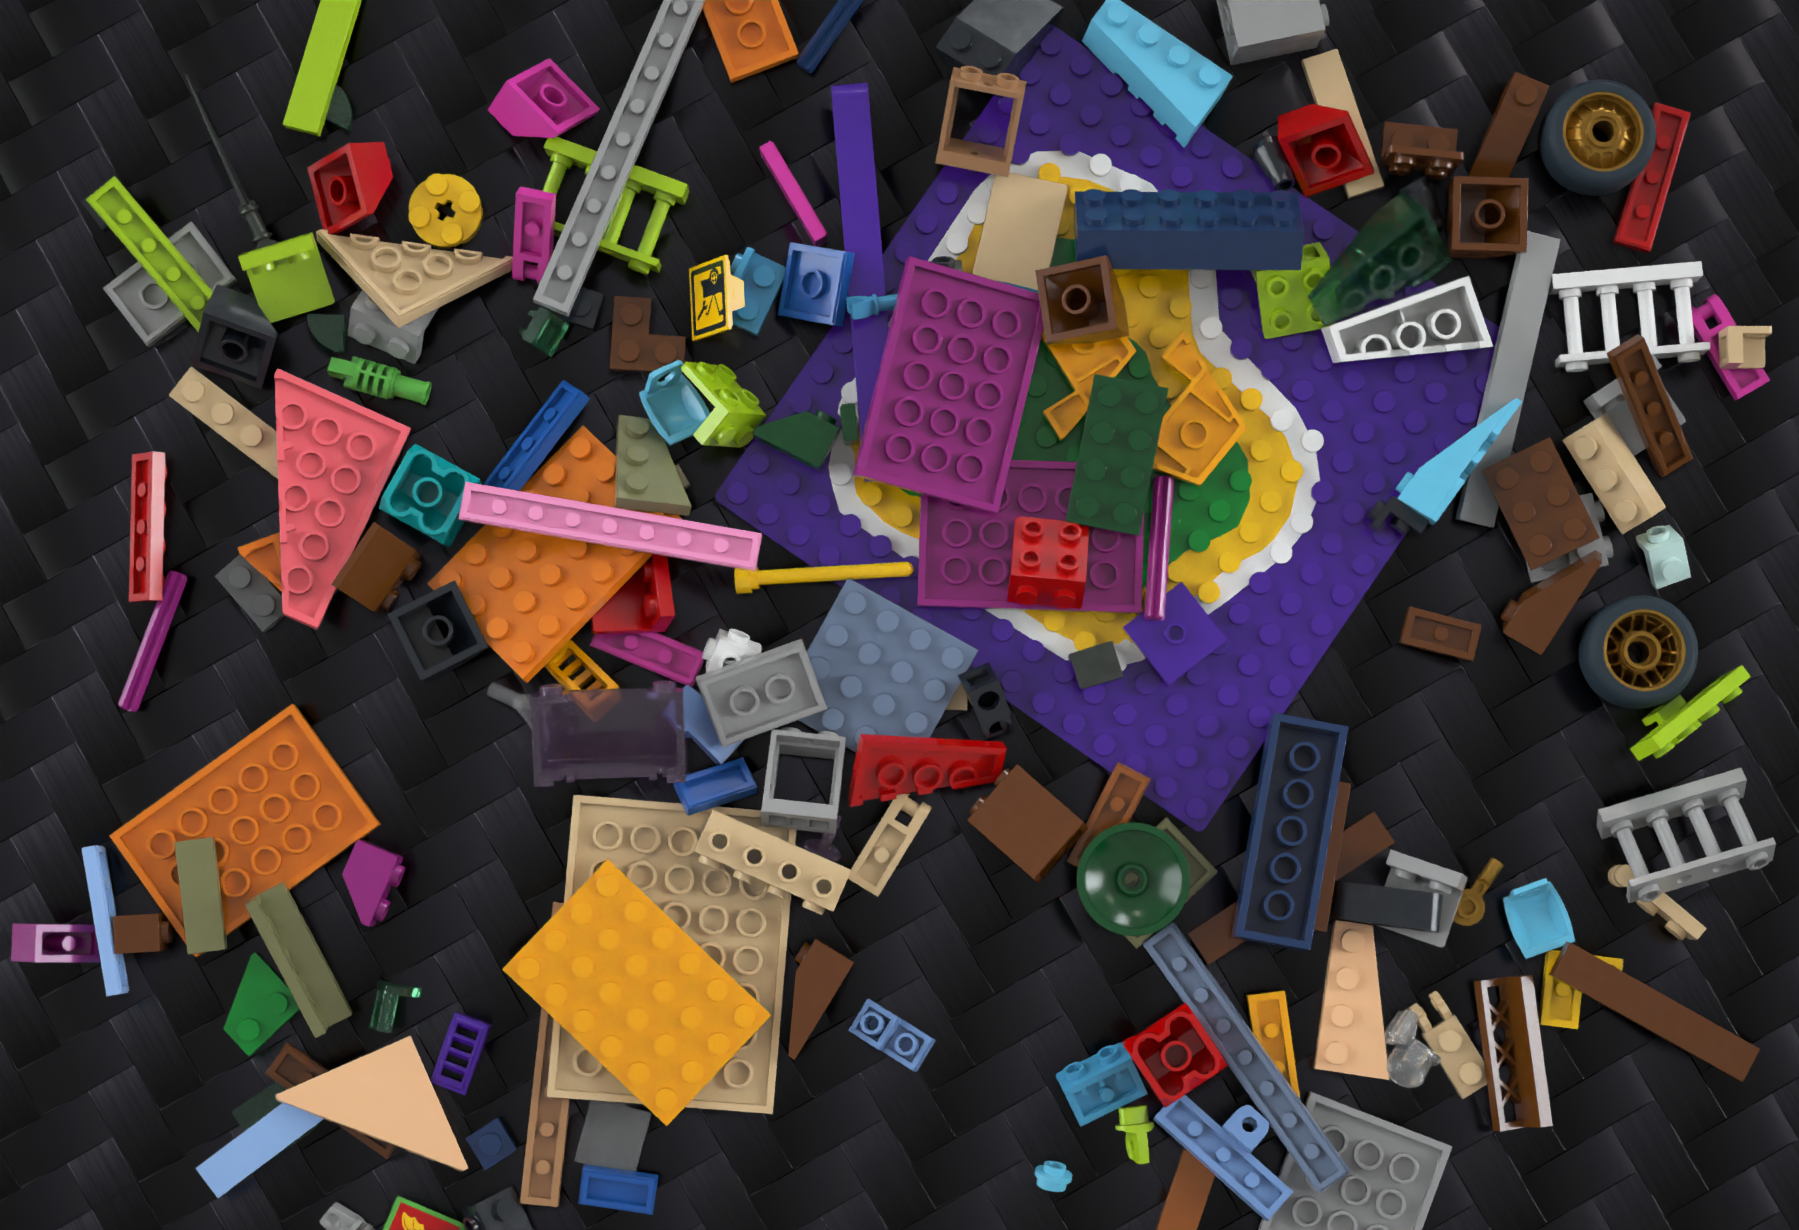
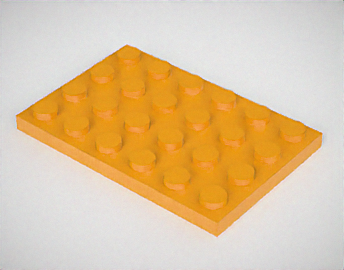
[502,859,771,1126]

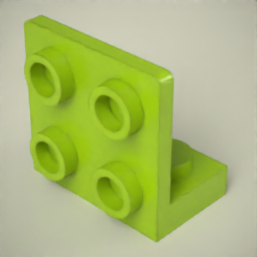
[238,232,335,323]
[1250,242,1336,339]

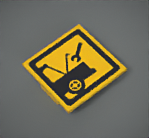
[689,255,745,341]

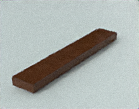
[1187,811,1395,965]
[1549,941,1760,1082]

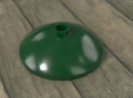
[1077,823,1190,936]

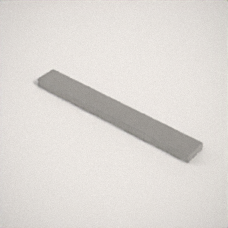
[1455,231,1561,528]

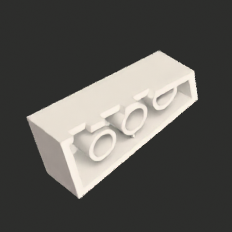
[1321,276,1493,363]

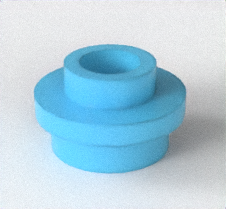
[1034,1161,1072,1192]

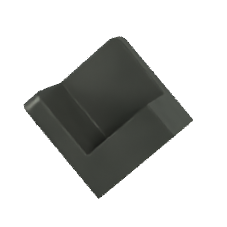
[1068,641,1124,689]

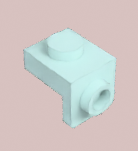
[1636,525,1691,589]

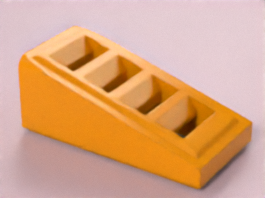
[544,639,622,720]

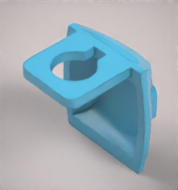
[639,360,710,446]
[1503,878,1575,959]

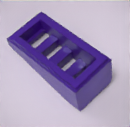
[430,1011,492,1095]

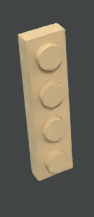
[169,366,278,479]

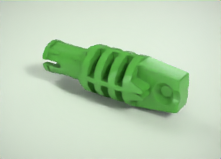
[327,356,432,405]

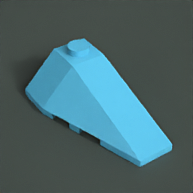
[1395,398,1522,526]

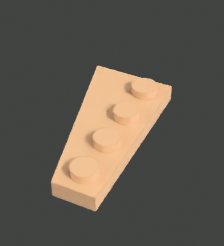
[1313,920,1389,1080]

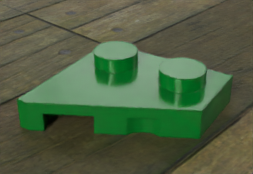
[224,952,300,1056]

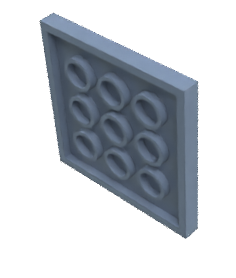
[799,578,978,752]

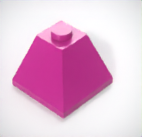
[488,58,600,138]

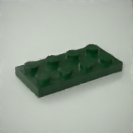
[1065,374,1168,536]

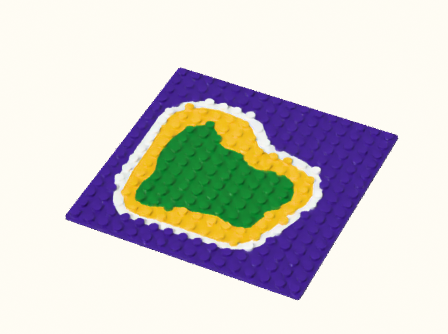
[715,25,1499,831]

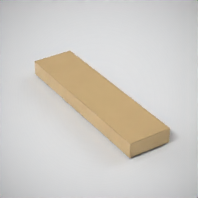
[1301,49,1384,199]

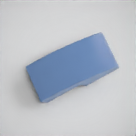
[662,685,743,764]
[848,999,936,1072]

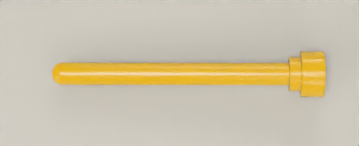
[734,562,914,594]

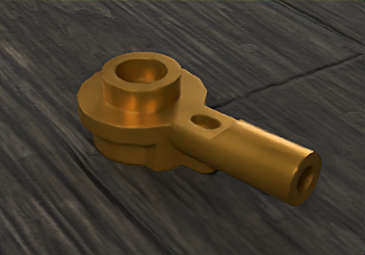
[1453,857,1504,926]

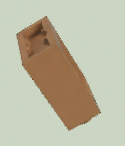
[936,66,1027,177]

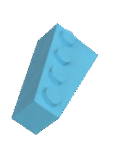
[1082,0,1233,148]

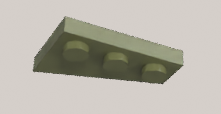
[615,415,692,516]

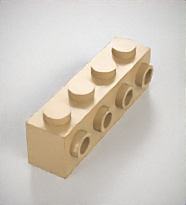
[694,810,851,915]

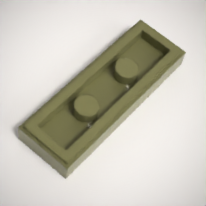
[175,837,228,954]

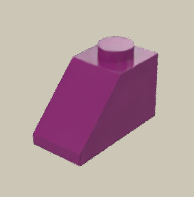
[11,923,101,962]

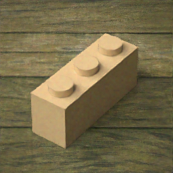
[1562,413,1666,534]

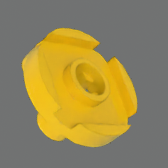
[408,173,483,249]

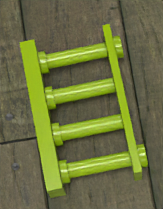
[542,137,690,275]

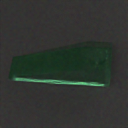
[1307,193,1452,326]

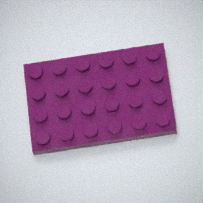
[853,256,1043,514]
[917,460,1144,614]

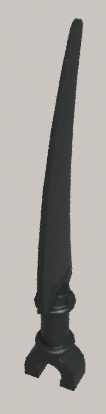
[186,75,278,250]

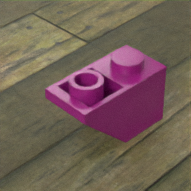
[342,840,405,927]

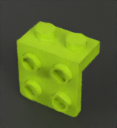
[681,362,767,448]

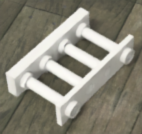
[1548,261,1710,372]

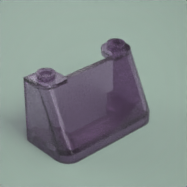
[530,681,689,787]

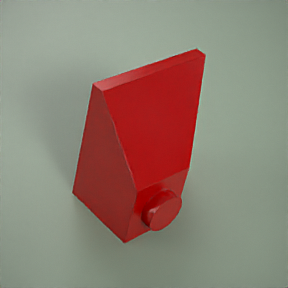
[1278,104,1374,197]
[307,142,393,235]

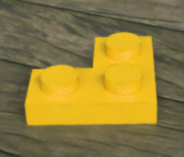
[1538,950,1623,1029]

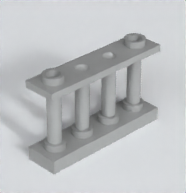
[1596,768,1776,903]

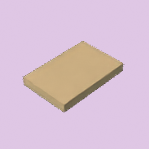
[972,172,1068,290]

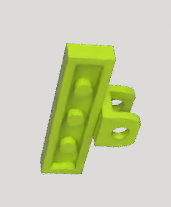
[1630,665,1751,761]

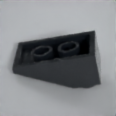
[936,0,1064,99]

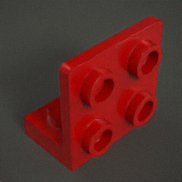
[590,554,675,634]

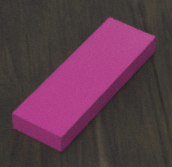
[759,141,828,247]
[590,632,705,688]

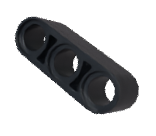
[1331,881,1443,933]

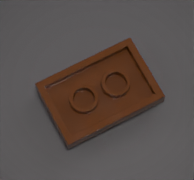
[1482,437,1600,571]

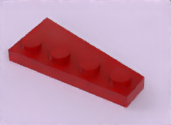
[847,734,1007,807]

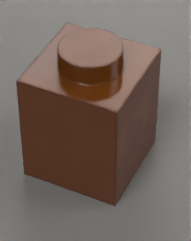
[113,913,173,954]

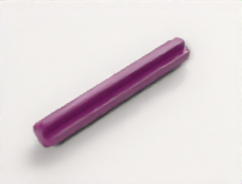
[1144,475,1174,621]
[118,571,187,712]

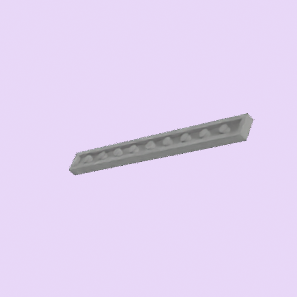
[533,0,706,316]

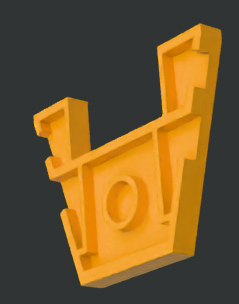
[1041,328,1136,441]
[1153,331,1247,487]

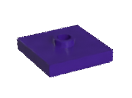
[1122,582,1227,686]

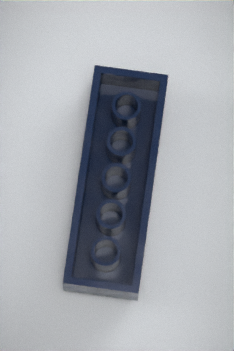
[1073,189,1304,270]
[1231,713,1348,952]

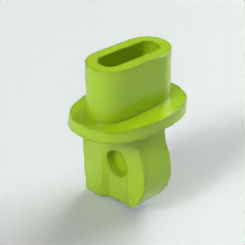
[1115,1105,1155,1164]

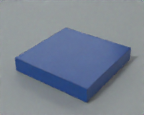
[778,242,855,327]

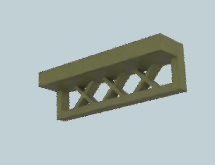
[245,881,353,1038]

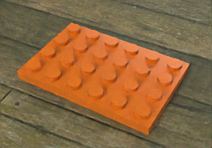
[427,426,682,683]
[109,704,381,957]

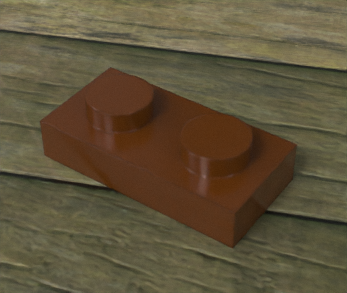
[1399,607,1482,662]

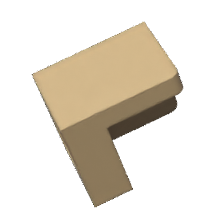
[1718,326,1772,369]

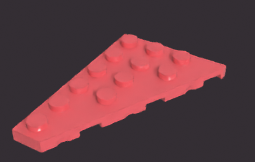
[274,368,411,630]

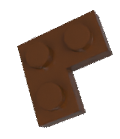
[610,296,686,375]

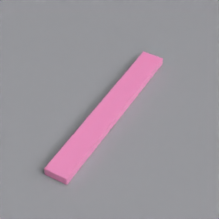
[458,482,762,572]

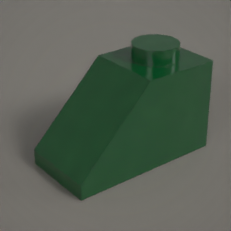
[753,410,840,472]

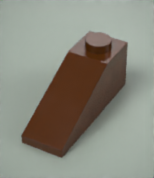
[1468,72,1549,178]
[1501,550,1602,655]
[788,939,854,1060]

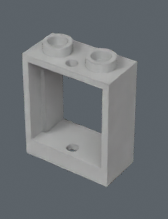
[761,727,846,834]

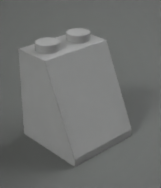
[1216,0,1329,65]

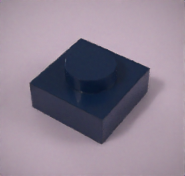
[465,1117,518,1170]

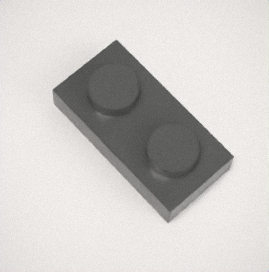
[215,555,284,633]

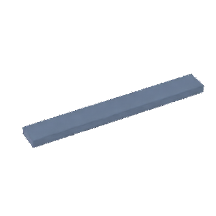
[1143,922,1351,1194]

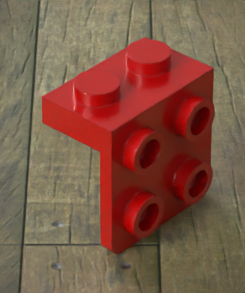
[1007,516,1089,609]

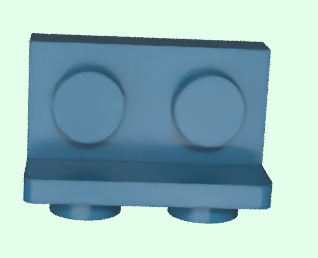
[730,247,786,337]
[1055,1042,1148,1127]

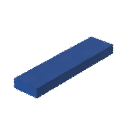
[483,380,590,491]

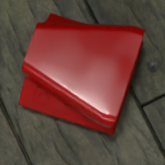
[1121,1003,1228,1108]

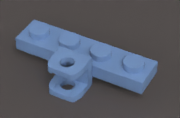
[1153,1095,1293,1222]

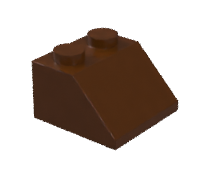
[1446,176,1529,259]
[331,522,422,615]

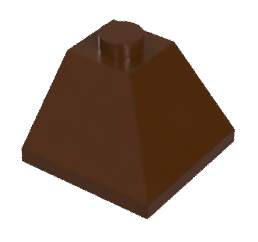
[1035,255,1130,344]

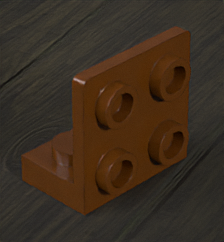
[1379,122,1464,179]

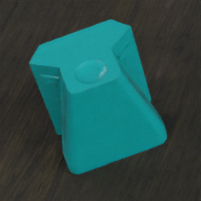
[379,444,483,547]

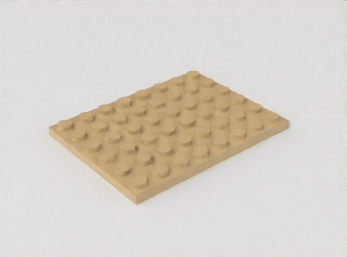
[547,795,796,1114]

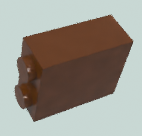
[968,764,1088,884]

